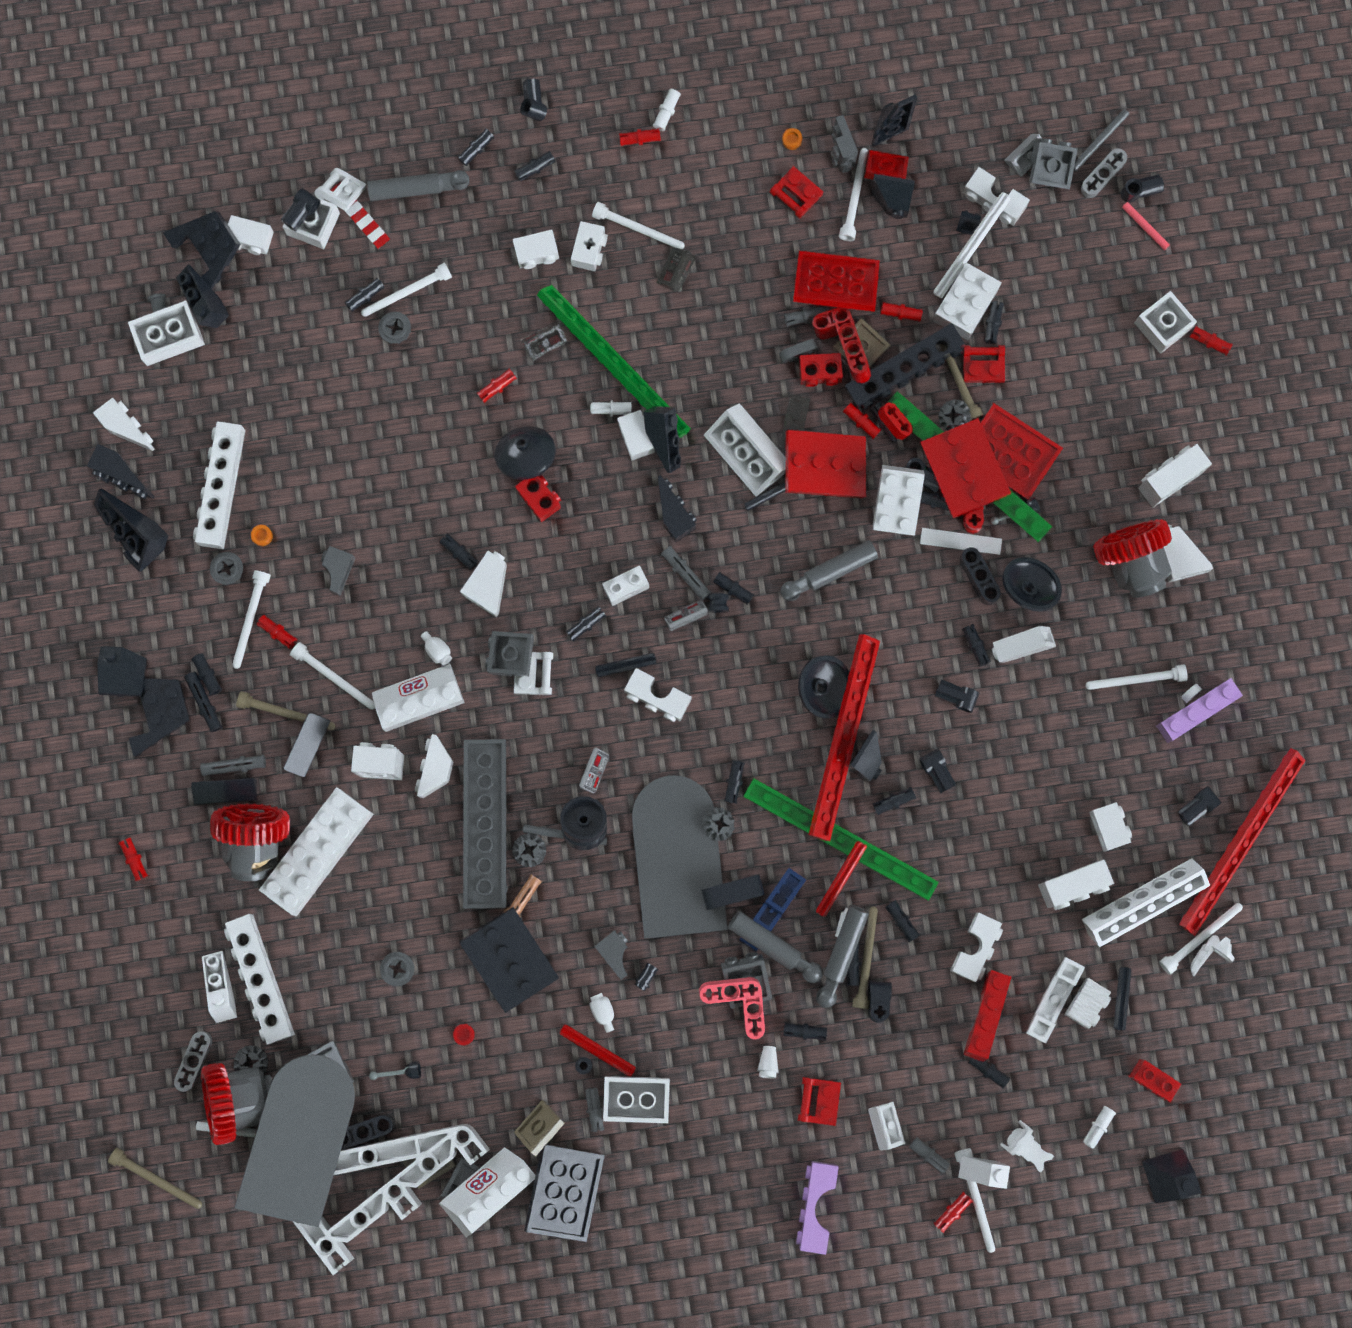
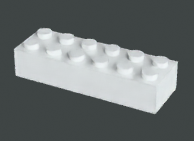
[259,787,374,916]

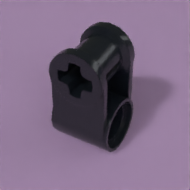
[868,981,892,1023]

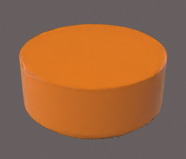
[782,128,802,150]
[251,525,273,546]

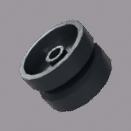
[560,796,607,850]

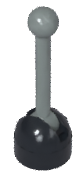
[991,497,1041,525]
[369,1061,421,1080]

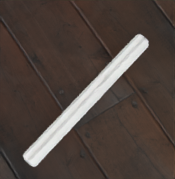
[934,192,1011,298]

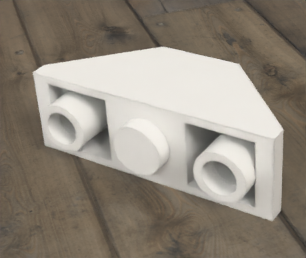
[415,734,454,798]

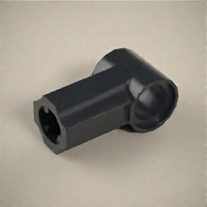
[520,78,547,122]
[1120,174,1164,203]
[281,188,321,232]
[904,458,939,493]
[934,679,980,713]
[919,748,956,794]
[1177,786,1222,826]

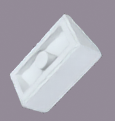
[868,1102,905,1151]

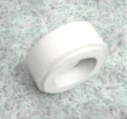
[1181,684,1202,703]

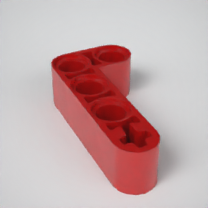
[812,307,871,383]

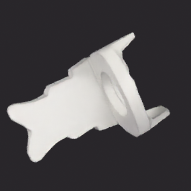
[1191,935,1235,976]
[1000,1120,1054,1172]

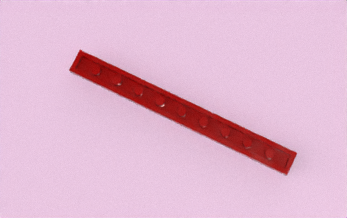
[808,634,880,841]
[1179,748,1306,936]

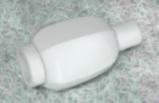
[421,631,452,666]
[590,993,614,1033]

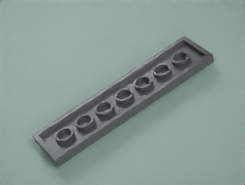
[463,739,506,909]

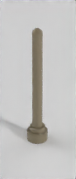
[939,344,984,421]
[236,691,335,730]
[852,906,878,1009]
[108,1147,202,1209]

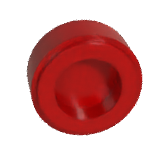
[453,1024,475,1046]

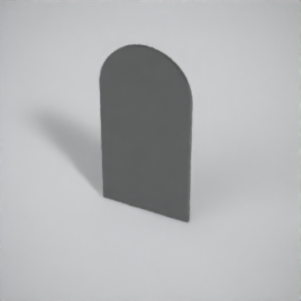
[632,775,728,939]
[234,1055,355,1227]

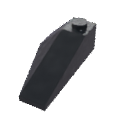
[871,94,917,147]
[94,488,169,572]

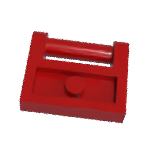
[769,166,824,219]
[963,345,1005,383]
[797,1077,841,1126]

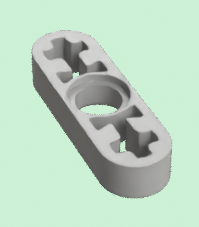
[1081,149,1127,198]
[174,1031,212,1092]

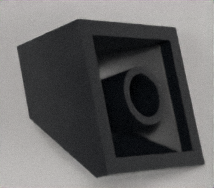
[870,174,915,219]
[97,646,147,696]
[848,730,882,783]
[1142,1149,1202,1203]

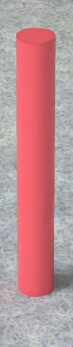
[1122,202,1170,251]

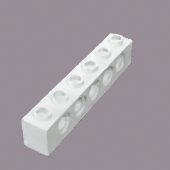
[193,422,245,549]
[1082,858,1210,947]
[224,914,295,1045]

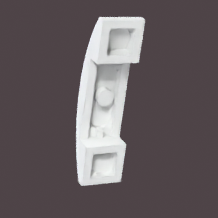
[1026,957,1085,1043]

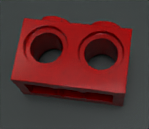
[799,353,843,387]
[515,475,561,523]
[1129,1059,1182,1102]

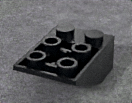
[87,444,155,499]

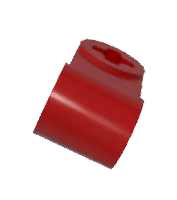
[963,506,984,534]

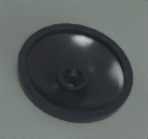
[494,426,556,480]
[1002,557,1062,612]
[798,655,850,718]

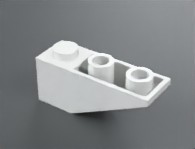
[93,398,155,451]
[202,951,237,1023]

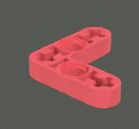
[699,977,765,1039]

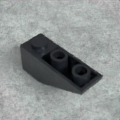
[176,264,229,328]
[643,406,681,473]
[658,475,697,543]

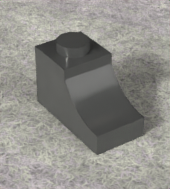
[321,546,356,596]
[594,930,628,980]

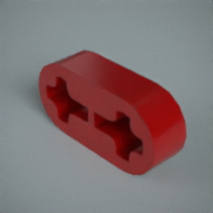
[878,402,912,440]

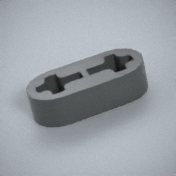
[779,339,818,364]

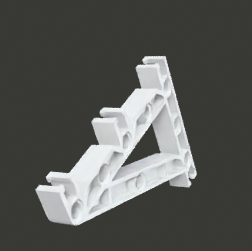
[293,1124,490,1275]

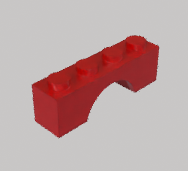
[963,970,1011,1062]

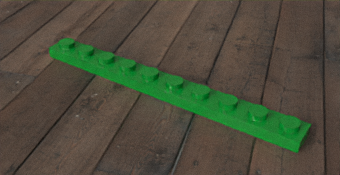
[537,285,691,439]
[887,391,1052,542]
[744,778,939,901]

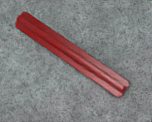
[816,841,867,917]
[560,1025,636,1077]

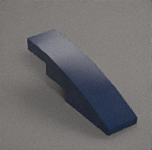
[739,868,806,952]

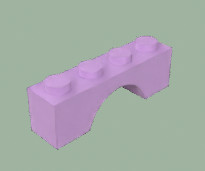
[1156,678,1243,743]
[796,1161,838,1255]

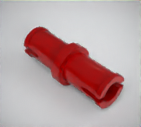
[619,128,661,146]
[880,302,923,322]
[1190,326,1233,356]
[477,368,517,403]
[843,403,882,439]
[257,615,298,649]
[118,837,148,881]
[934,1192,973,1233]

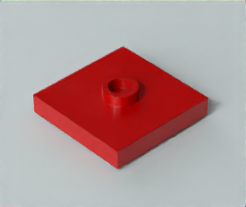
[864,150,909,180]

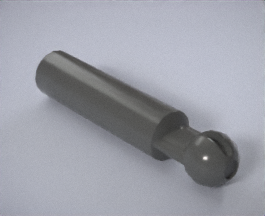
[367,170,470,201]
[781,540,878,601]
[816,905,869,1008]
[728,911,823,983]

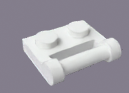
[315,168,366,211]
[514,652,553,695]

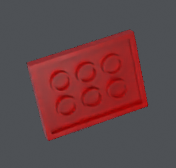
[793,251,880,312]
[981,403,1063,500]
[920,418,1011,518]
[785,430,866,499]

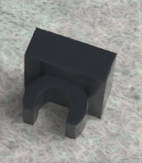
[956,210,982,235]

